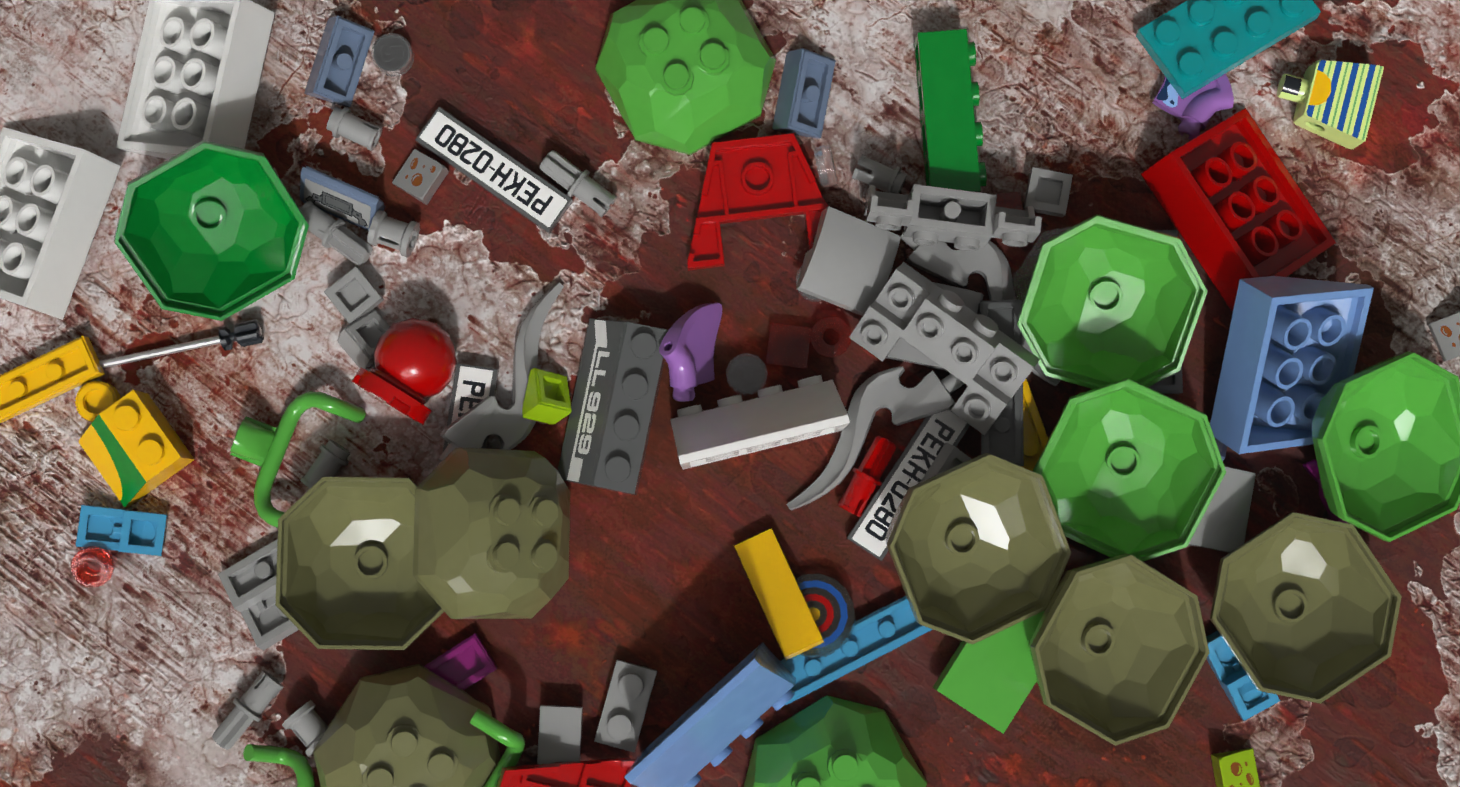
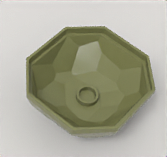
[413,447,571,619]
[885,453,1071,644]
[275,477,444,650]
[1210,512,1402,704]
[1029,553,1209,746]
[313,664,501,787]

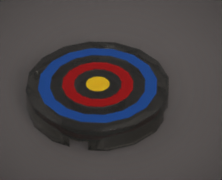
[795,574,856,658]

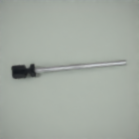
[99,319,264,368]

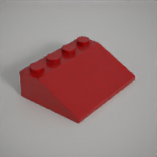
[1141,108,1336,311]

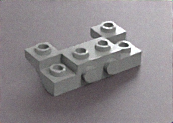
[864,184,1042,251]
[849,262,1040,435]

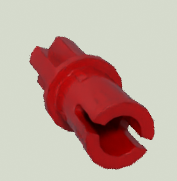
[837,436,896,518]

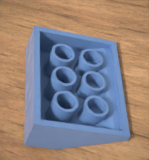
[1210,276,1374,454]
[624,642,796,787]

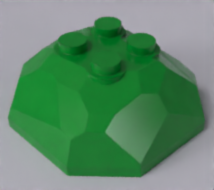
[114,140,309,321]

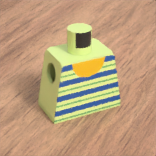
[1277,60,1384,149]

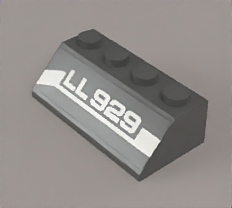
[558,318,668,496]

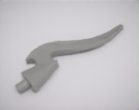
[901,234,1061,386]
[438,282,564,462]
[787,366,965,511]

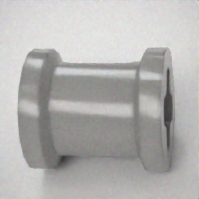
[367,210,420,257]
[282,700,328,757]

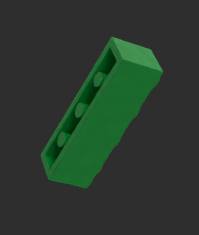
[914,29,987,193]

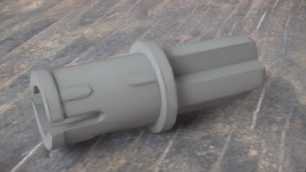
[540,150,617,218]
[300,201,373,266]
[212,670,284,750]

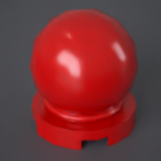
[352,318,457,425]

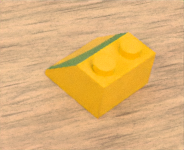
[78,390,195,508]

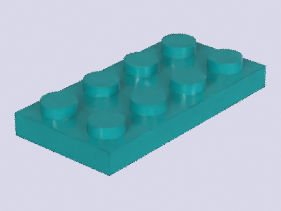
[1136,0,1321,99]

